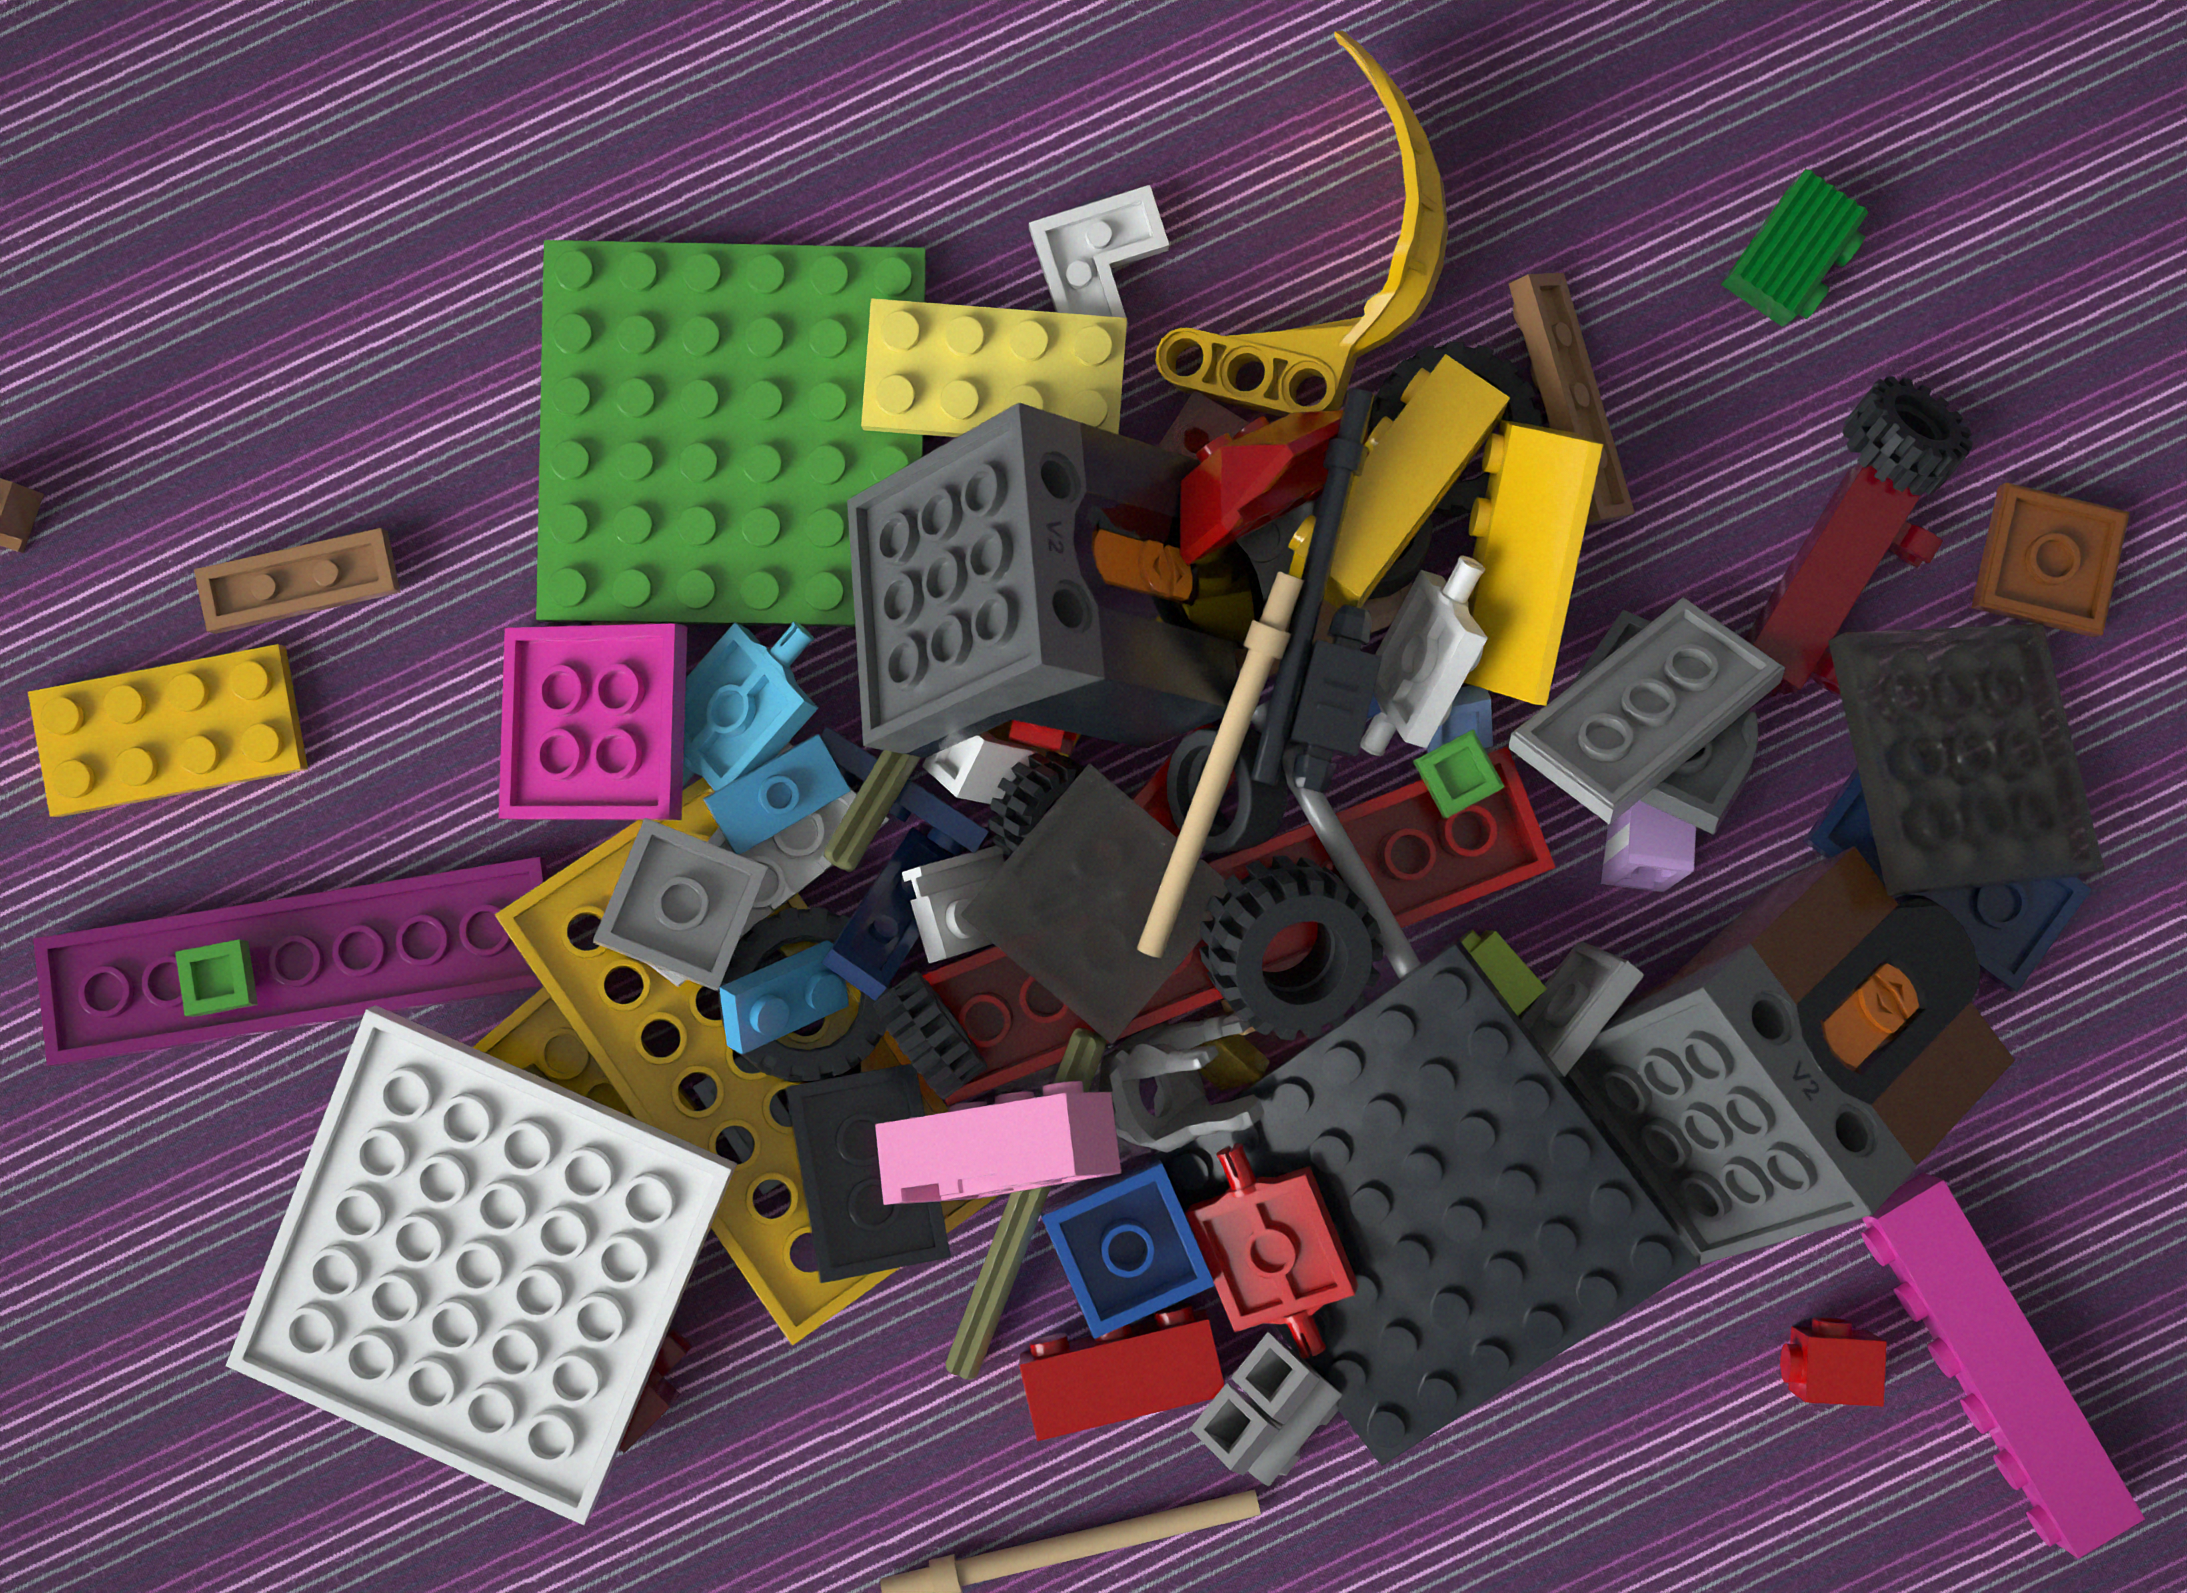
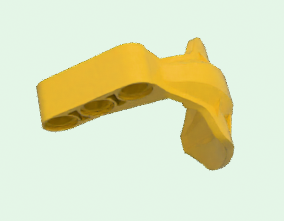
[1155,31,1448,417]

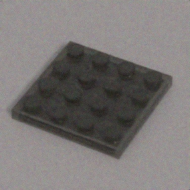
[1828,624,2105,896]

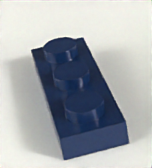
[820,727,991,856]
[821,827,954,1001]

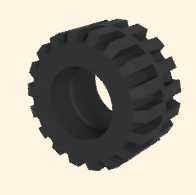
[1199,855,1383,1040]

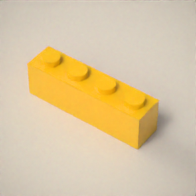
[1288,354,1510,609]

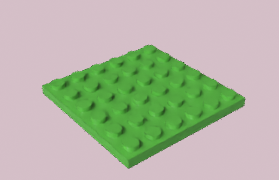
[536,240,926,627]

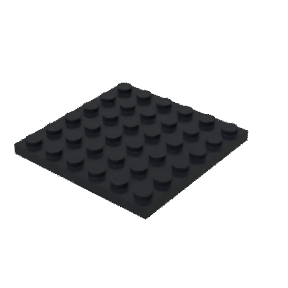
[1148,938,1701,1466]

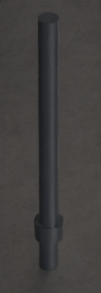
[1250,388,1375,786]

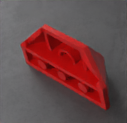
[1180,410,1369,566]

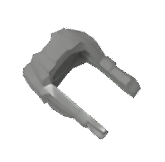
[1099,1013,1265,1153]

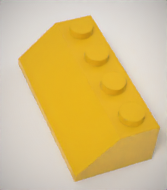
[1463,420,1603,706]

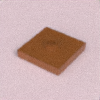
[1971,482,2130,637]

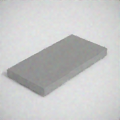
[1509,597,1785,825]

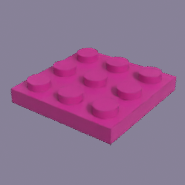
[498,623,687,820]

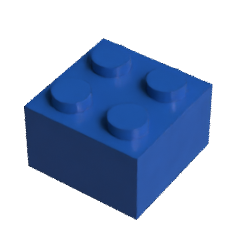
[1041,1159,1215,1339]

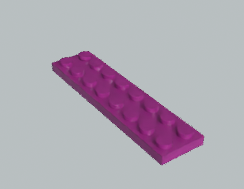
[33,857,548,1066]

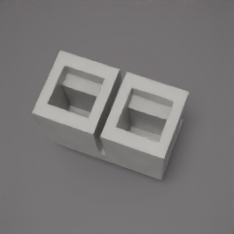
[1190,1332,1342,1486]

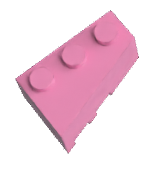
[875,1081,1121,1205]

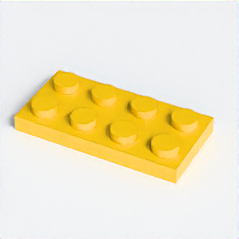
[28,644,308,817]

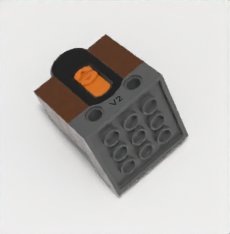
[1565,846,2015,1265]

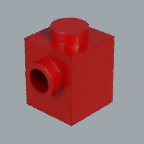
[1780,1317,1887,1407]

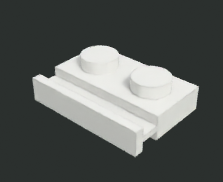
[902,846,1032,963]

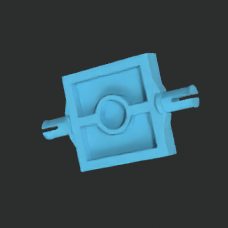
[683,621,818,791]

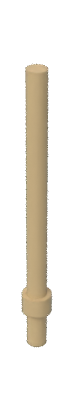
[1137,571,1303,958]
[880,1489,1261,1593]

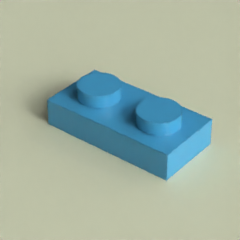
[719,940,849,1055]

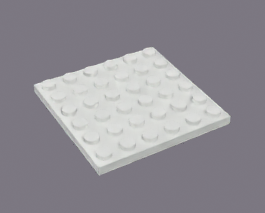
[226,1005,737,1525]

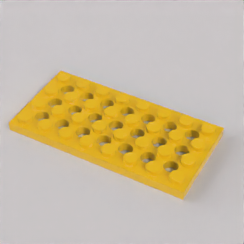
[495,777,999,1346]

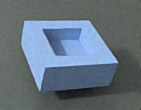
[1427,685,1493,753]

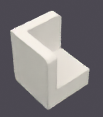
[922,731,1037,804]

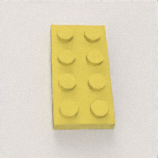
[861,298,1127,437]

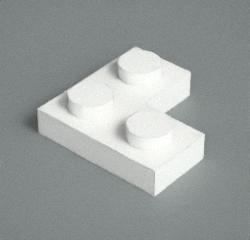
[1029,185,1169,330]

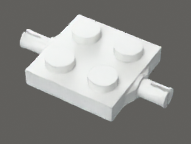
[1360,556,1488,756]

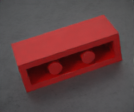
[1019,1303,1225,1441]

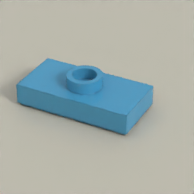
[703,734,850,855]

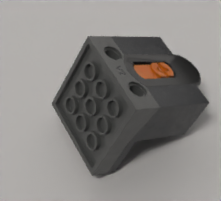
[847,402,1263,758]

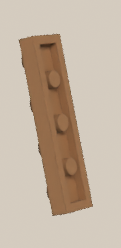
[1508,273,1635,526]

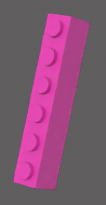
[1861,1173,2145,1559]

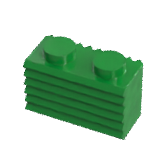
[1721,169,1869,327]

